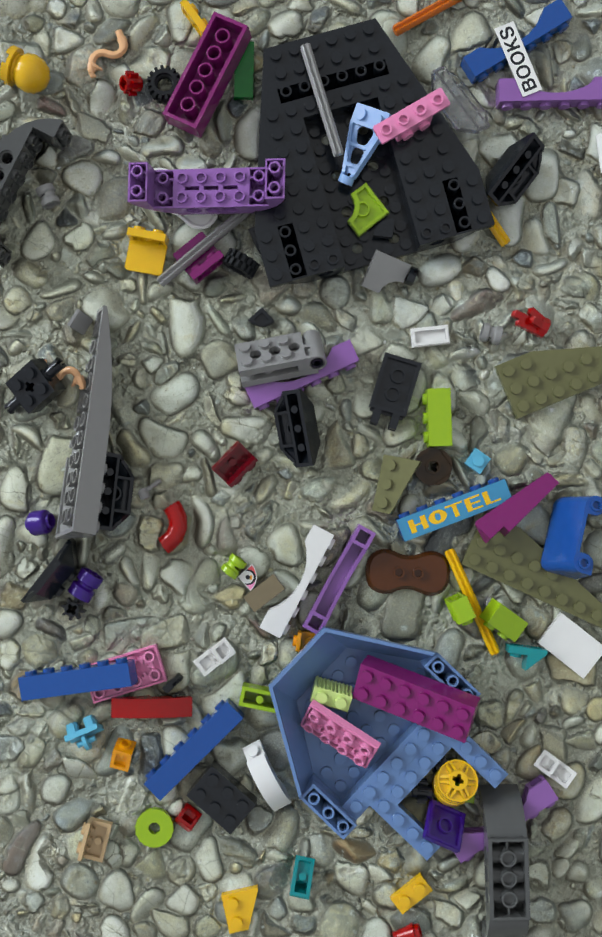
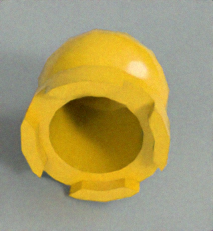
[0,45,51,94]

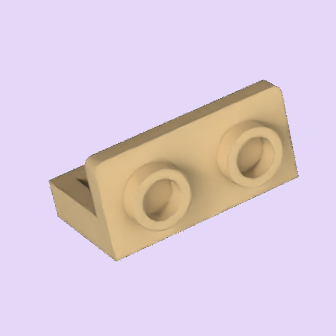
[76,817,113,863]

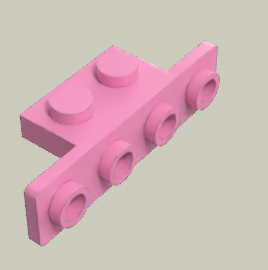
[373,88,450,144]

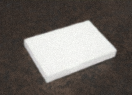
[537,612,602,679]

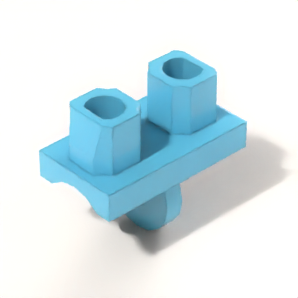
[64,715,104,750]

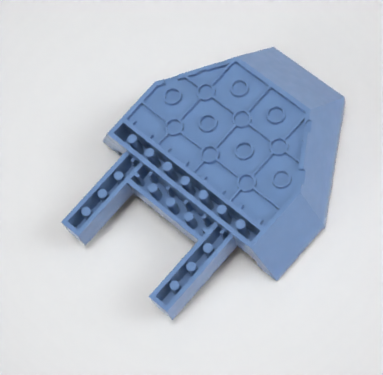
[268,626,508,861]

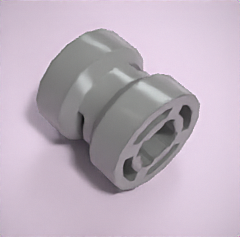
[36,183,61,210]
[479,322,503,345]

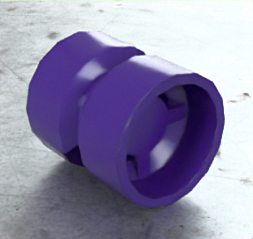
[68,567,104,603]

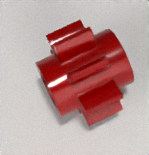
[119,71,143,96]

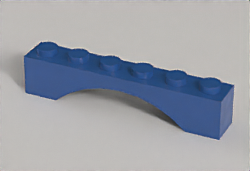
[460,0,572,84]

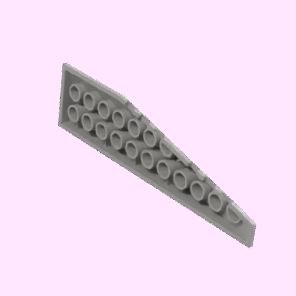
[55,305,112,539]

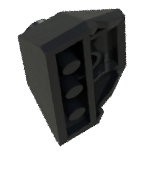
[486,132,545,207]
[274,388,320,468]
[98,452,134,531]
[20,538,79,603]

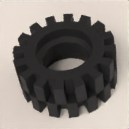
[147,65,180,105]
[222,248,260,279]

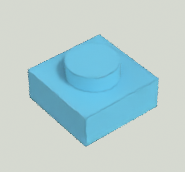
[463,448,491,474]

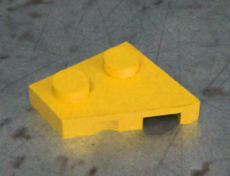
[221,884,258,934]

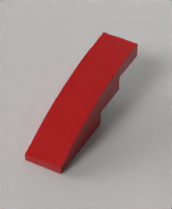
[111,695,192,718]

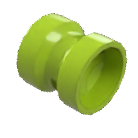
[221,553,247,580]

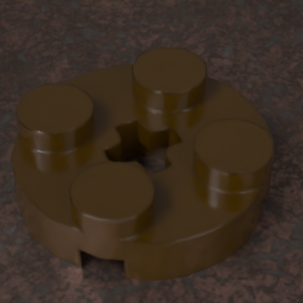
[415,448,452,486]

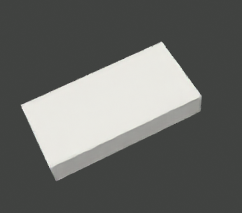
[410,324,450,348]

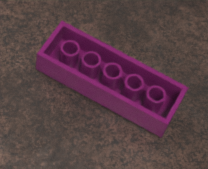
[162,11,252,138]
[353,655,480,743]

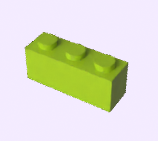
[422,388,452,447]

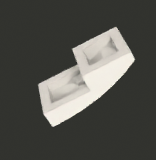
[192,637,236,677]
[534,749,577,789]

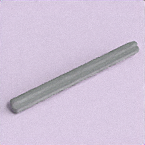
[300,43,344,157]
[157,213,249,287]

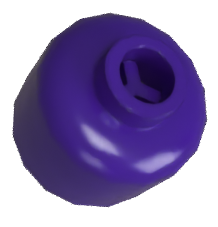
[25,509,56,536]

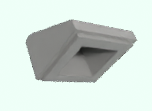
[68,309,93,335]

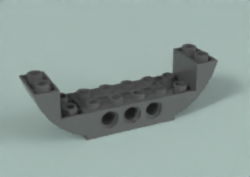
[0,118,72,268]
[478,784,531,937]

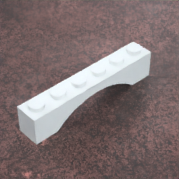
[259,524,335,638]

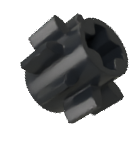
[61,597,87,621]
[411,778,433,804]

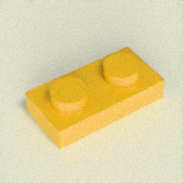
[180,0,208,37]
[390,873,433,915]

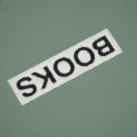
[494,21,542,97]

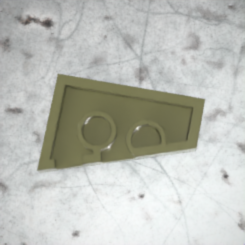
[372,454,422,515]

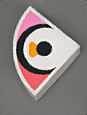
[238,564,257,591]

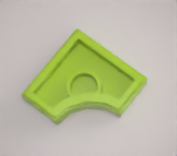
[347,183,389,237]

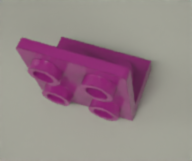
[173,232,224,285]

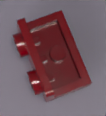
[211,441,258,488]

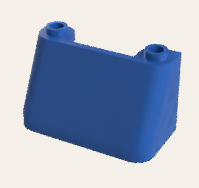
[541,496,602,579]

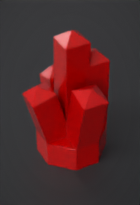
[511,307,551,338]

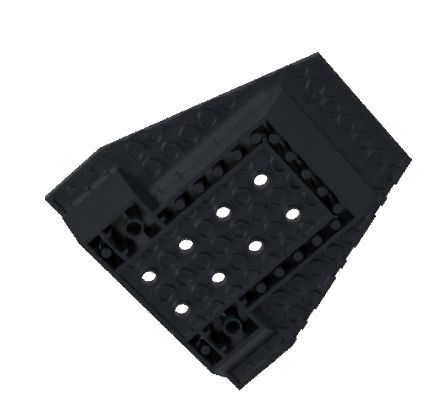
[254,18,495,289]

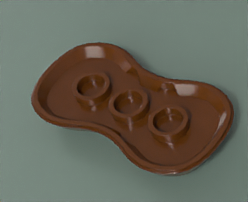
[366,549,450,596]

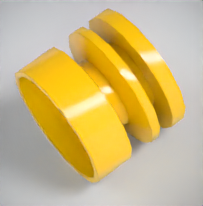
[432,759,478,807]

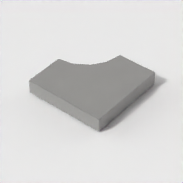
[361,250,411,293]

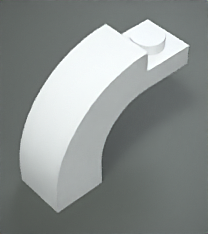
[242,739,292,812]

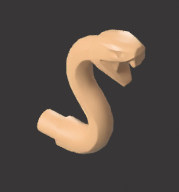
[87,29,128,78]
[44,359,86,390]

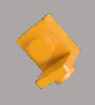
[292,630,316,652]
[110,737,136,772]

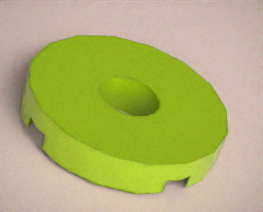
[135,807,174,848]

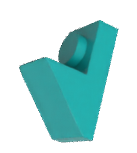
[504,642,548,671]
[289,855,315,900]

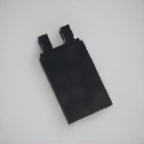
[369,352,422,432]

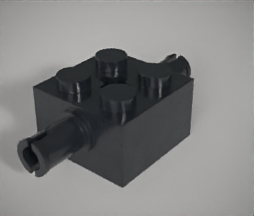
[4,357,66,414]

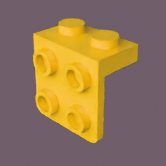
[125,226,169,276]

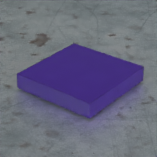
[422,799,466,853]

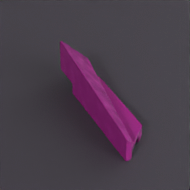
[475,472,559,543]

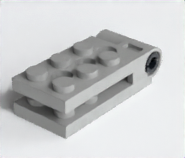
[235,330,327,388]

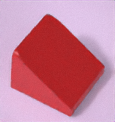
[174,803,202,832]

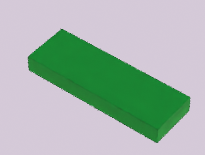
[234,41,254,100]

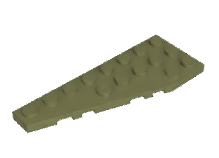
[494,346,602,419]
[461,512,602,628]

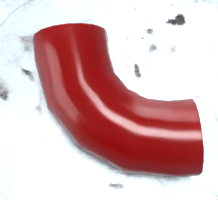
[158,500,187,553]

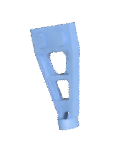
[338,102,392,187]

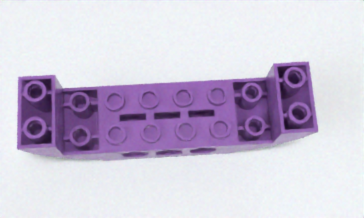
[128,158,286,215]

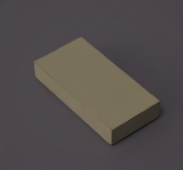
[243,573,285,612]

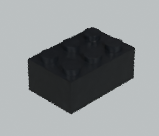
[186,760,257,835]

